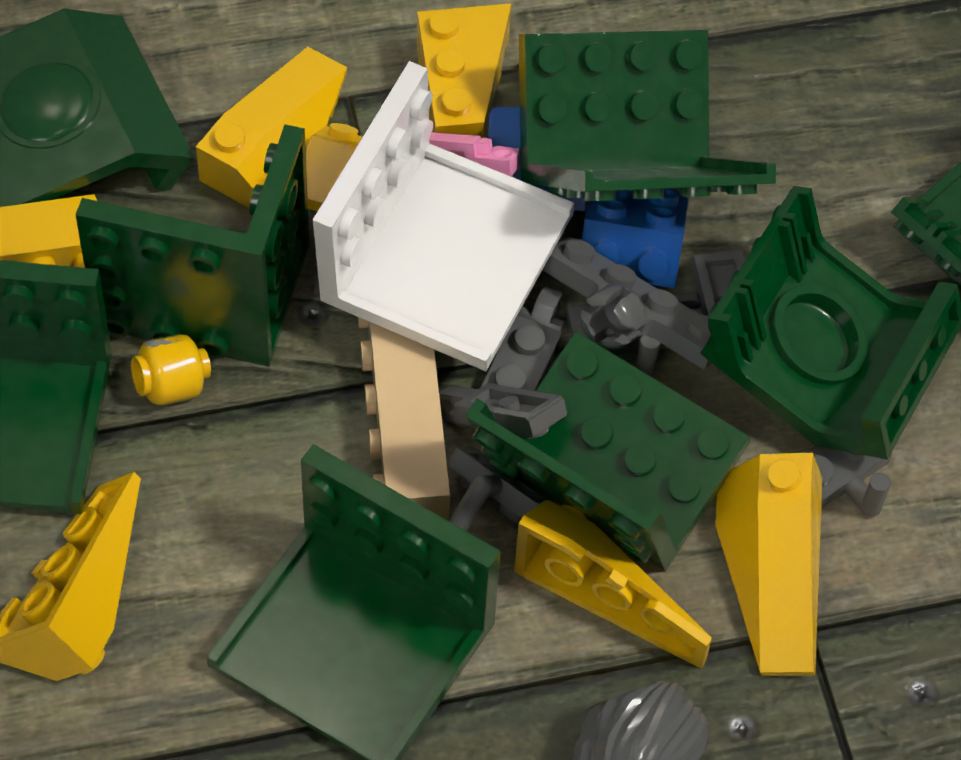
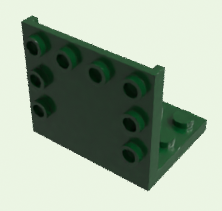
[518,30,776,201]
[75,124,310,367]
[0,260,112,514]
[465,332,751,571]
[207,444,501,760]

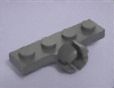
[542,236,712,370]

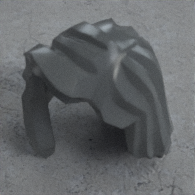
[572,680,709,760]

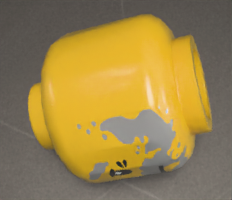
[131,334,211,405]

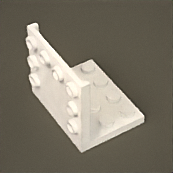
[313,61,574,371]

